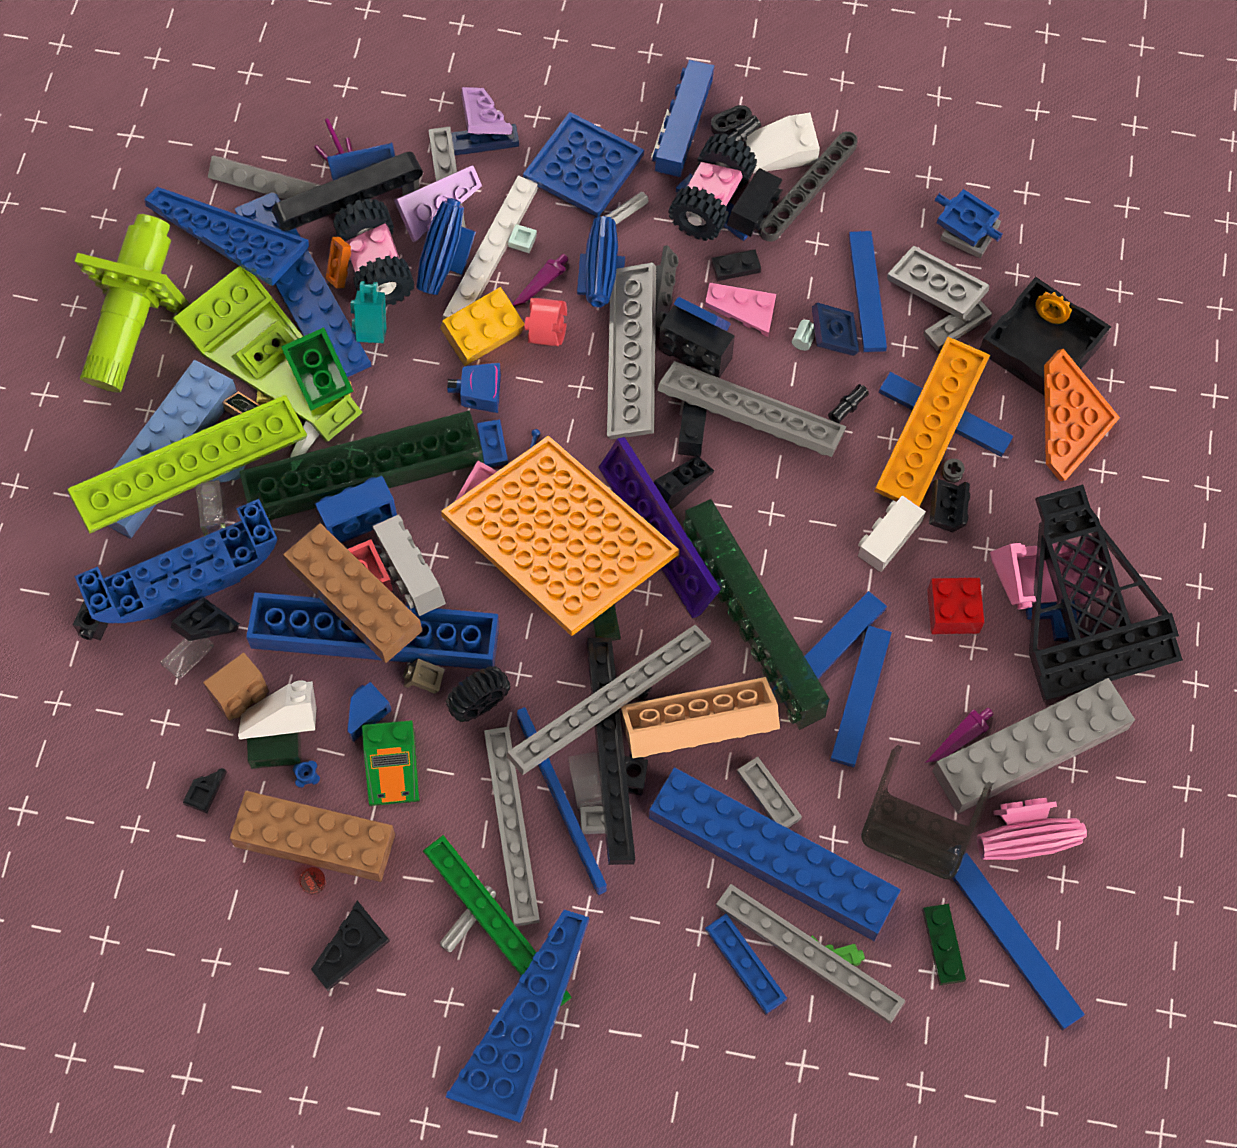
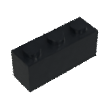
[727,168,783,237]

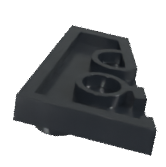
[311,900,390,991]

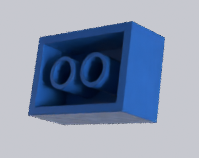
[315,476,397,544]

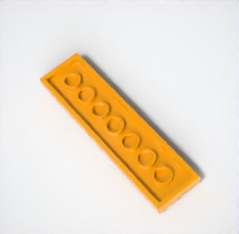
[874,337,990,507]

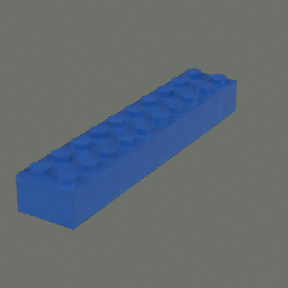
[246,592,499,669]
[649,767,901,941]

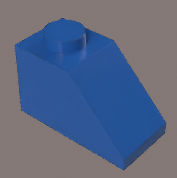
[347,682,392,742]

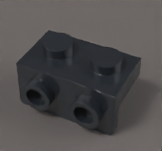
[929,479,970,533]

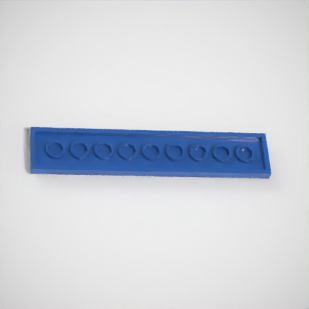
[234,192,371,377]

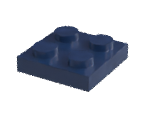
[812,303,859,356]

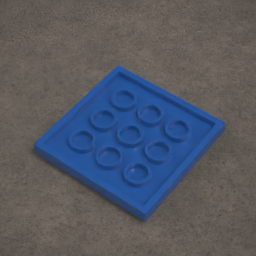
[523,112,644,217]

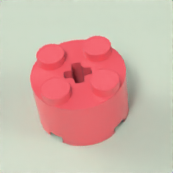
[525,298,567,346]

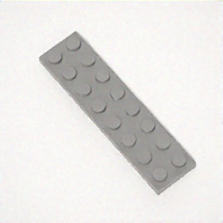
[607,262,656,440]
[657,361,846,457]

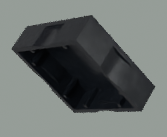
[979,277,1111,396]

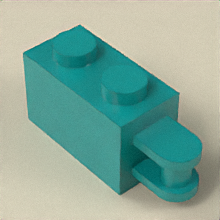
[350,281,387,344]

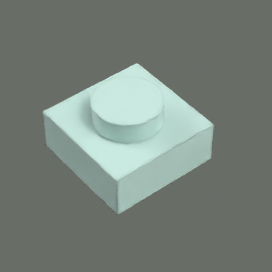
[508,224,537,253]

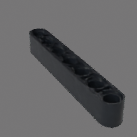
[271,152,423,231]

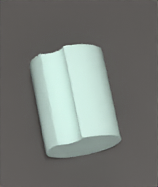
[792,320,815,351]

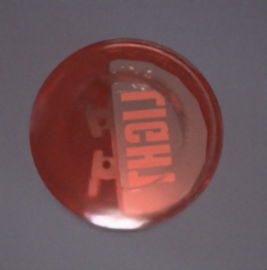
[299,867,326,894]

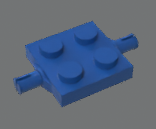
[934,189,1003,247]

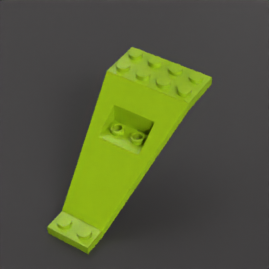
[172,266,363,442]

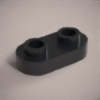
[711,105,752,136]

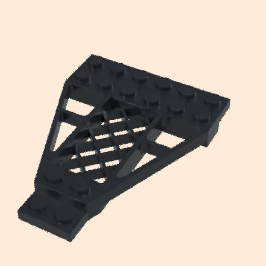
[1029,485,1183,701]

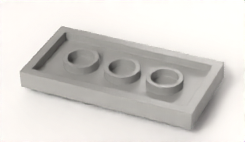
[887,246,989,320]

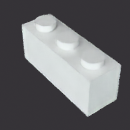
[858,496,926,572]

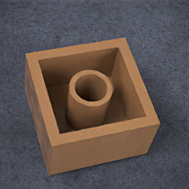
[203,653,269,721]

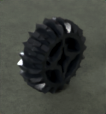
[445,666,511,722]

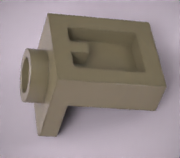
[403,659,445,694]

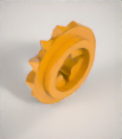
[1036,292,1072,324]

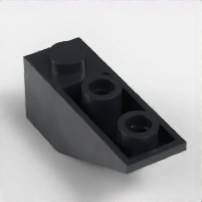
[654,456,715,510]

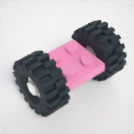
[668,134,757,241]
[333,199,415,307]

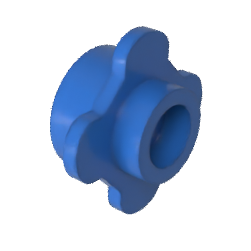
[293,761,320,788]

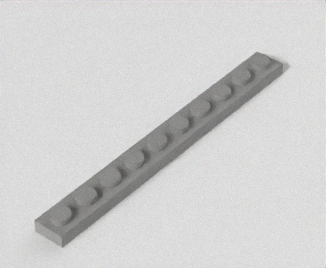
[507,625,711,775]

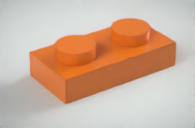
[326,237,351,289]

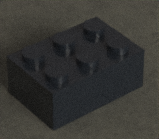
[659,305,735,378]

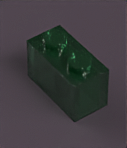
[247,732,302,769]

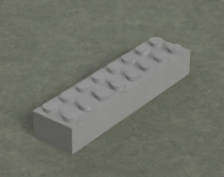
[932,678,1135,814]

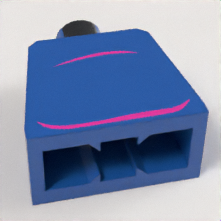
[447,363,501,413]

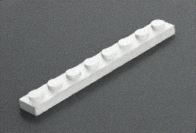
[443,176,538,320]

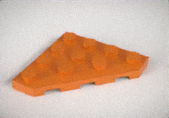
[1044,349,1120,481]

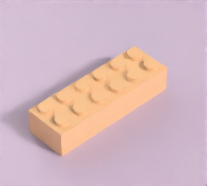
[621,677,780,758]

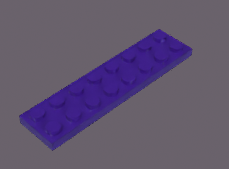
[598,437,721,618]

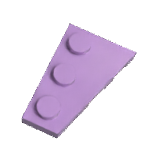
[461,87,512,135]

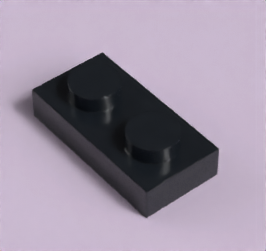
[712,249,761,281]

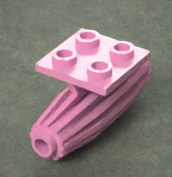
[977,798,1087,860]

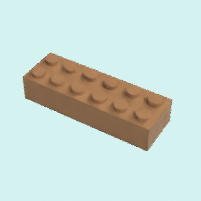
[283,523,422,663]
[230,790,395,882]

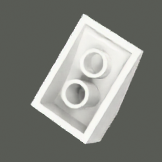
[745,113,820,173]
[238,680,317,739]

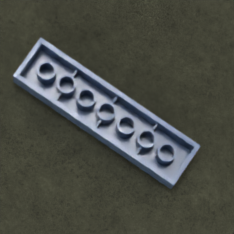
[108,360,237,539]

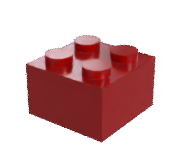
[927,578,985,634]

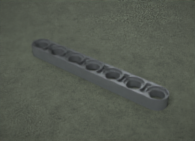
[760,131,858,242]

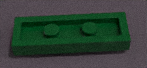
[922,904,966,986]

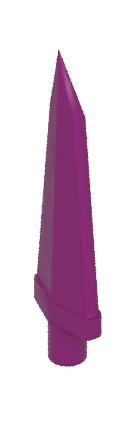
[512,254,569,306]
[925,707,994,763]

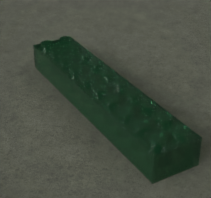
[239,410,484,521]
[683,499,830,730]

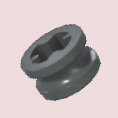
[942,459,965,483]

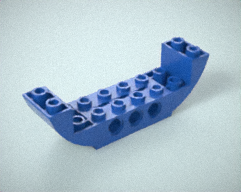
[74,499,278,623]

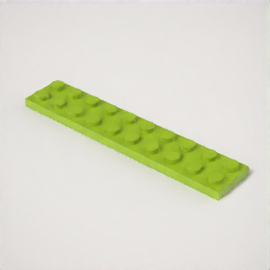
[67,395,307,534]

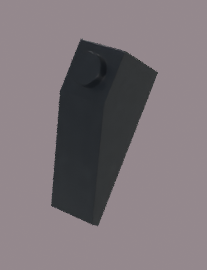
[678,401,707,457]

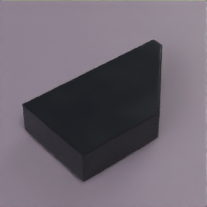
[183,768,227,813]

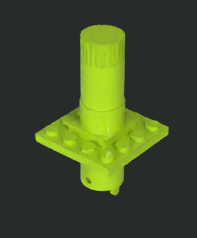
[75,214,190,392]

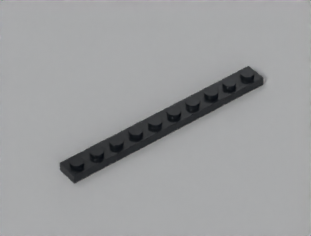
[586,638,635,865]

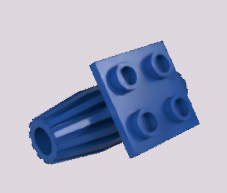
[416,197,476,295]
[577,216,625,307]

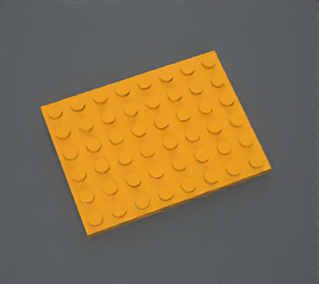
[441,436,679,636]

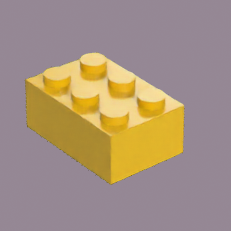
[440,287,525,366]

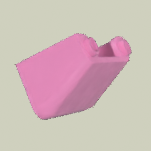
[990,539,1104,609]

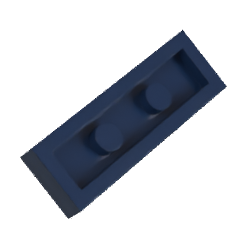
[451,124,519,156]

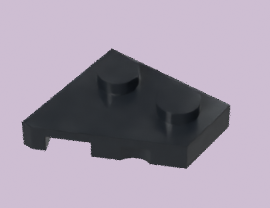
[170,597,240,641]

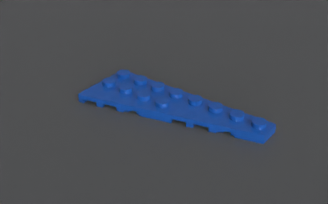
[144,187,309,286]
[446,909,590,1123]

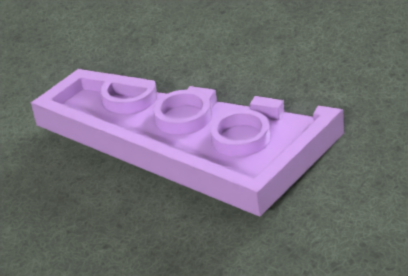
[394,165,482,242]

